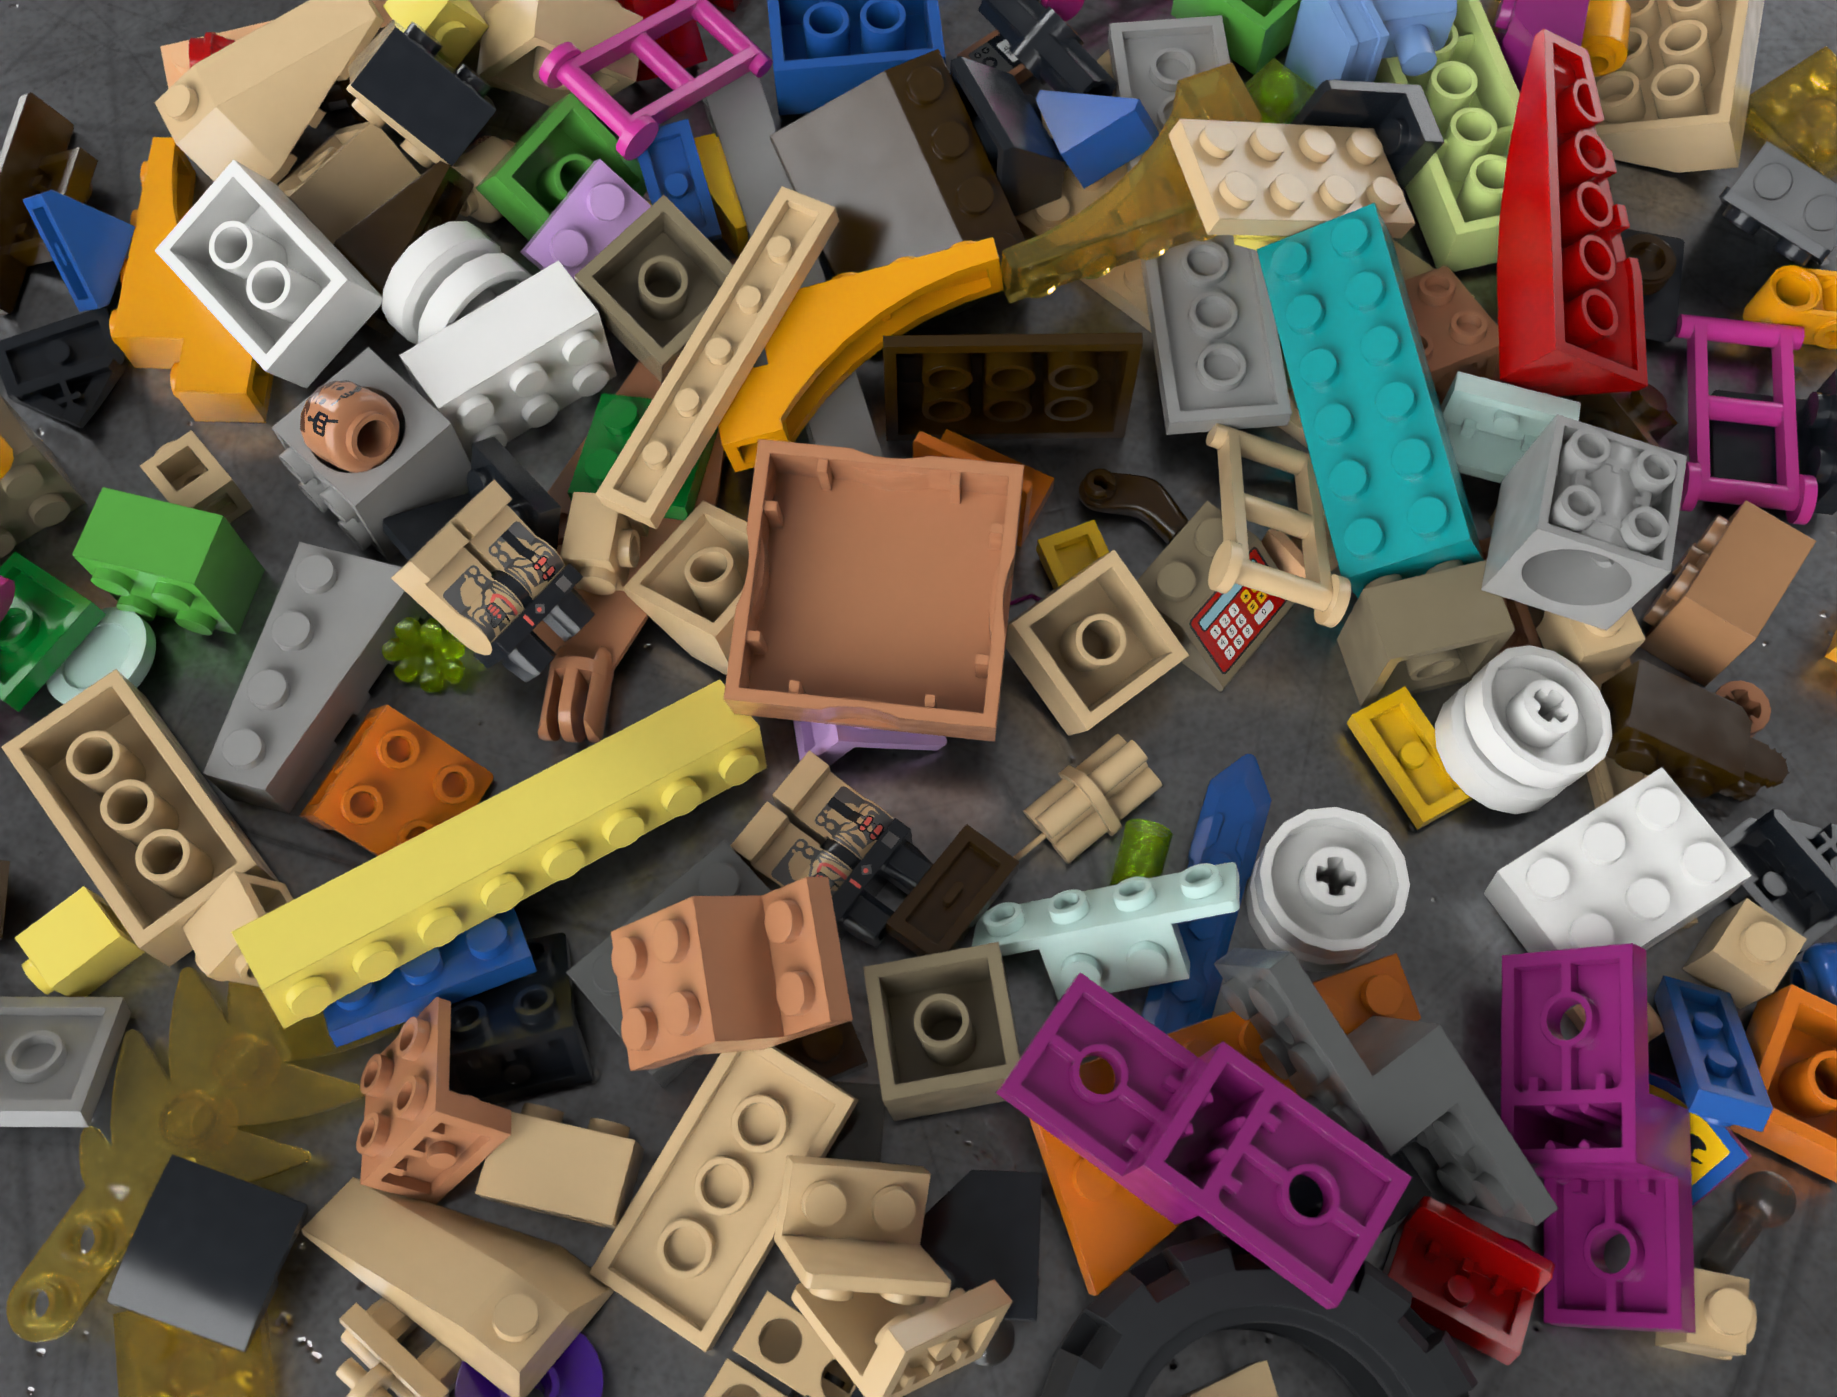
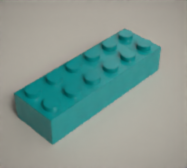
[1257,203,1484,598]

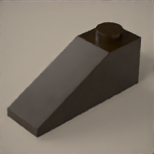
[333,160,474,339]

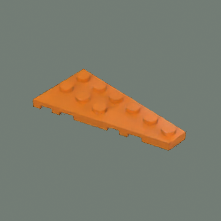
[1029,953,1421,1296]

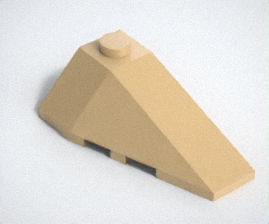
[155,0,384,184]
[302,1177,614,1397]

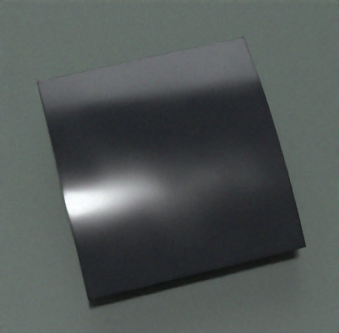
[106,1154,309,1354]

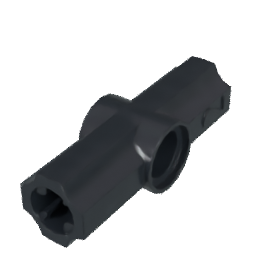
[978,0,1117,96]

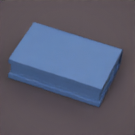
[1283,0,1389,109]

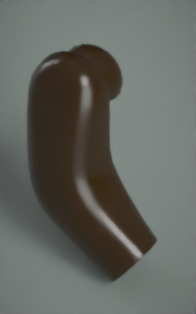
[1079,468,1189,544]

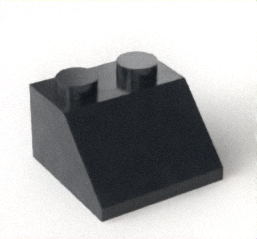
[349,19,497,166]
[950,56,1069,217]

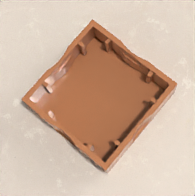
[724,439,1024,742]

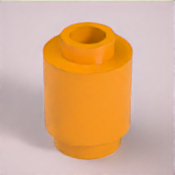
[1581,0,1631,77]

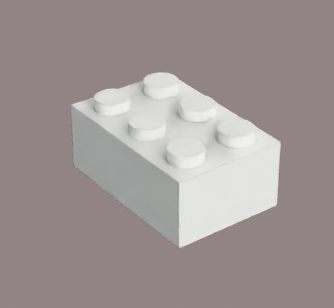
[154,159,382,389]
[399,260,617,463]
[1484,767,1751,953]

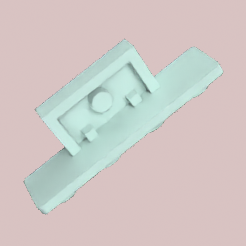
[1441,371,1581,483]
[972,862,1240,1001]

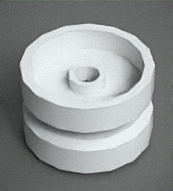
[382,221,532,345]
[1435,645,1613,814]
[1245,807,1410,973]

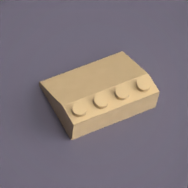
[1594,0,1765,173]

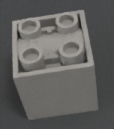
[271,347,471,561]
[1481,414,1687,630]

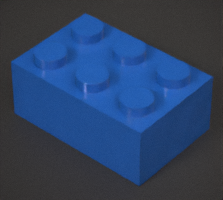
[767,0,946,115]

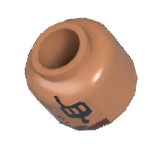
[300,380,400,473]

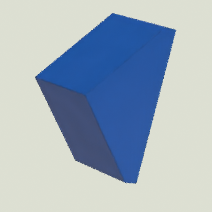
[1035,90,1161,189]
[22,190,135,312]

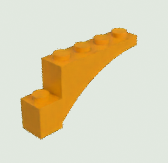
[109,137,274,423]
[718,237,1004,472]

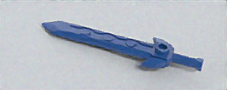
[1141,754,1272,1034]

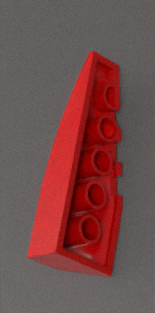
[1497,29,1648,396]

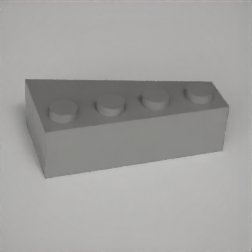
[203,542,429,814]

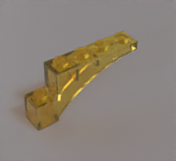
[1001,62,1262,304]

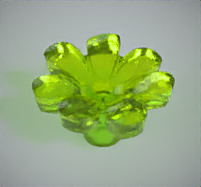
[382,617,466,693]

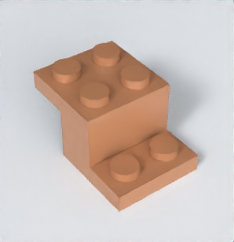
[611,877,853,1071]

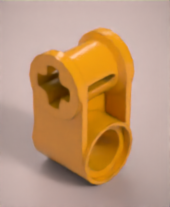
[1743,265,1837,349]

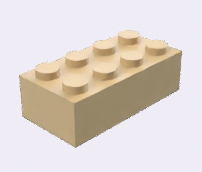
[1,669,279,967]

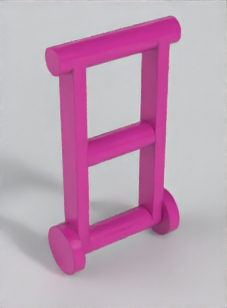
[539,0,773,161]
[1675,314,1818,525]

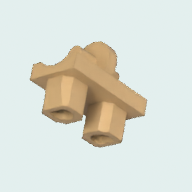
[336,1297,463,1397]

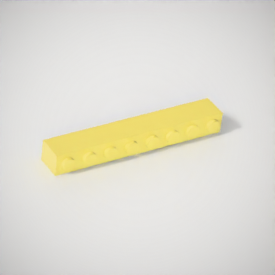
[231,679,767,1029]

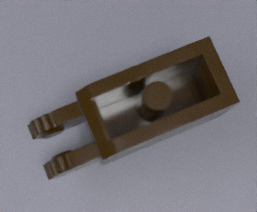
[1600,659,1790,802]

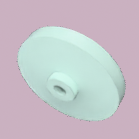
[46,607,156,704]

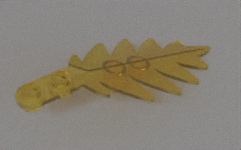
[6,967,401,1342]

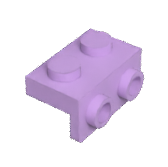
[520,159,651,281]

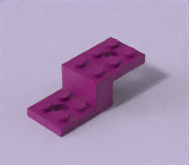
[1501,943,1696,1334]
[996,972,1412,1309]

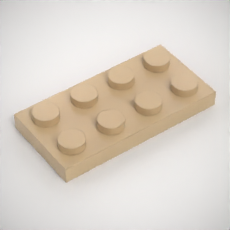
[1168,119,1415,238]
[589,1046,859,1352]

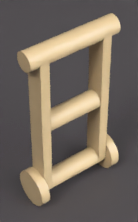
[1206,423,1351,628]

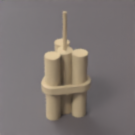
[1013,734,1163,864]

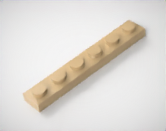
[596,186,839,529]

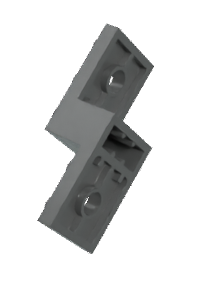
[1214,948,1558,1226]

